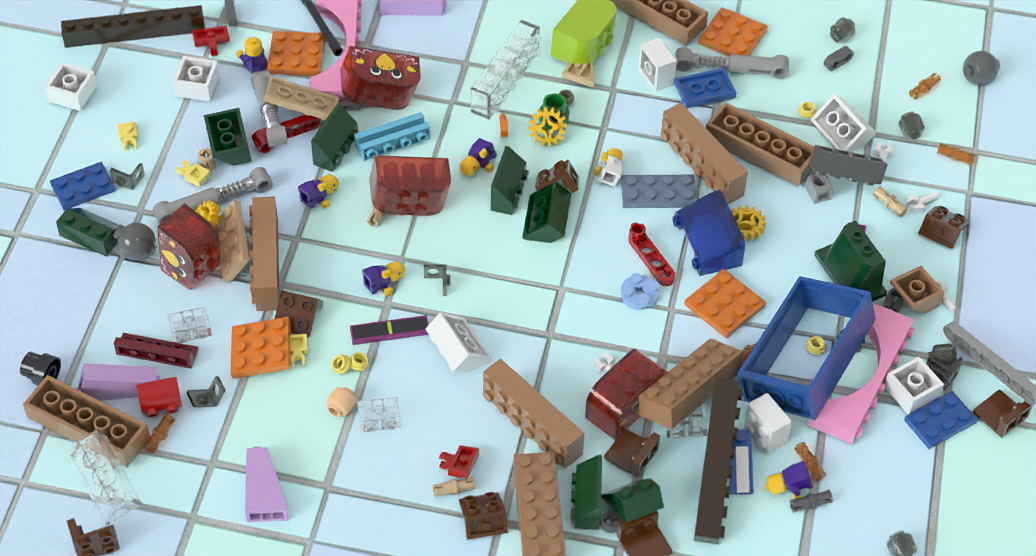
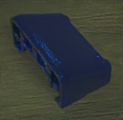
[672,190,745,276]

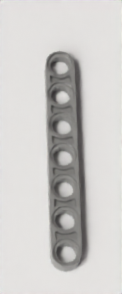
[943,321,1036,405]

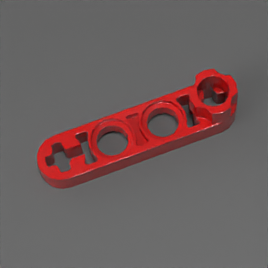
[251,114,321,154]
[628,222,675,287]

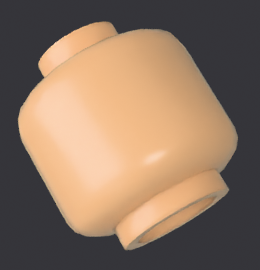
[326,387,356,417]

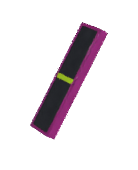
[350,315,429,345]

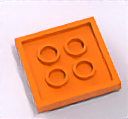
[698,7,768,56]
[267,31,325,76]
[684,269,766,339]
[230,317,290,379]

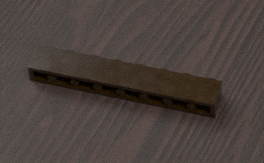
[61,5,205,48]
[693,378,743,545]

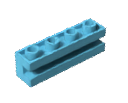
[354,112,431,161]

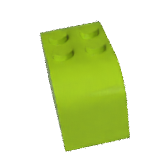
[550,0,617,67]

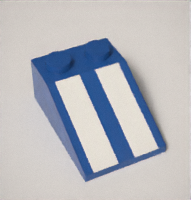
[727,429,754,495]

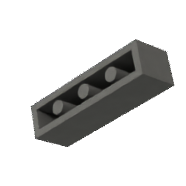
[809,145,888,186]

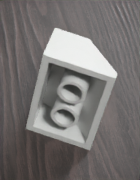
[810,93,876,152]
[426,313,493,373]

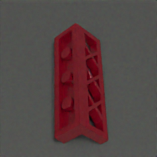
[113,333,199,369]

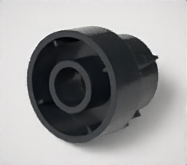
[19,351,61,386]

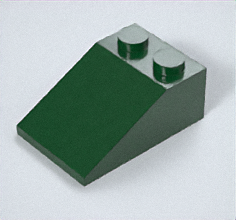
[601,478,664,523]

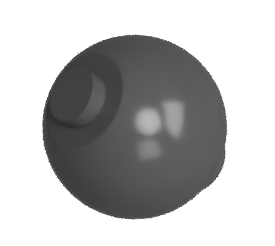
[963,50,1000,86]
[113,222,157,260]

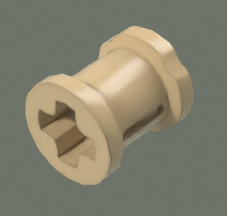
[198,148,216,172]

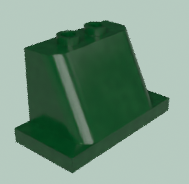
[814,220,887,302]

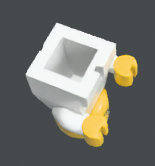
[594,148,623,187]

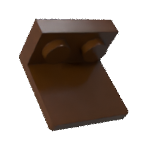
[535,159,579,193]
[918,205,970,249]
[275,290,324,337]
[973,390,1033,438]
[604,428,661,477]
[459,492,508,540]
[616,511,672,556]
[66,518,120,556]

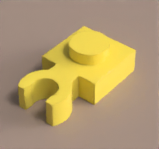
[117,121,138,151]
[176,160,211,187]
[290,334,308,367]

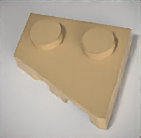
[562,61,594,87]

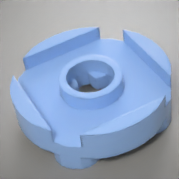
[621,273,659,310]

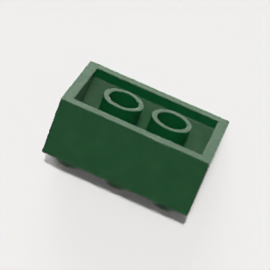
[311,104,359,172]
[203,108,252,166]
[490,146,529,215]
[522,181,571,243]
[56,208,119,257]
[570,455,602,530]

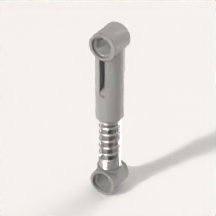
[675,47,789,79]
[250,70,288,147]
[153,167,273,227]

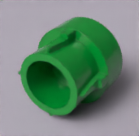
[539,93,569,131]

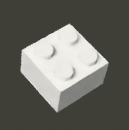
[638,37,677,92]
[173,56,220,101]
[45,62,97,111]
[885,357,944,414]
[744,393,792,454]

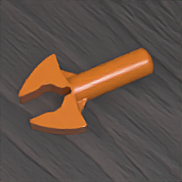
[499,113,508,138]

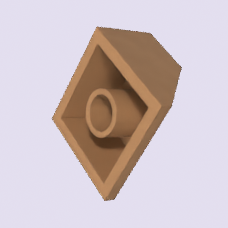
[890,265,944,313]

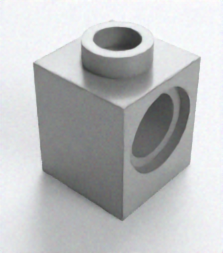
[805,173,833,204]

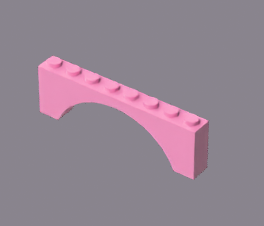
[309,0,362,101]
[808,303,915,444]

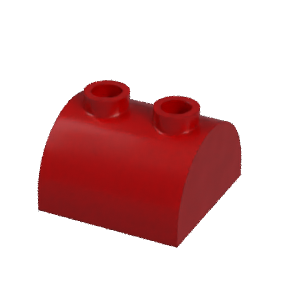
[136,377,182,418]

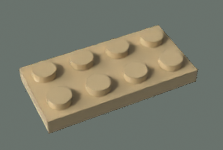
[263,76,339,121]
[215,200,250,282]

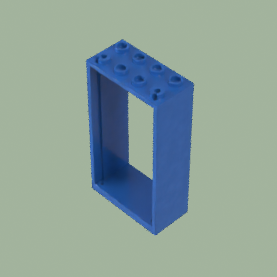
[737,276,876,420]

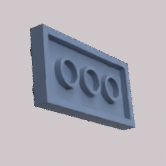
[621,174,697,208]

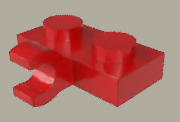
[192,25,230,56]
[439,445,479,479]

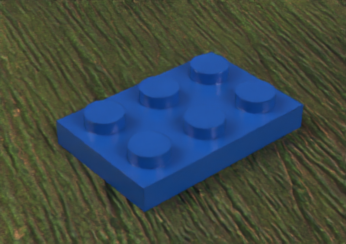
[674,68,737,108]
[49,161,116,211]
[904,390,978,449]

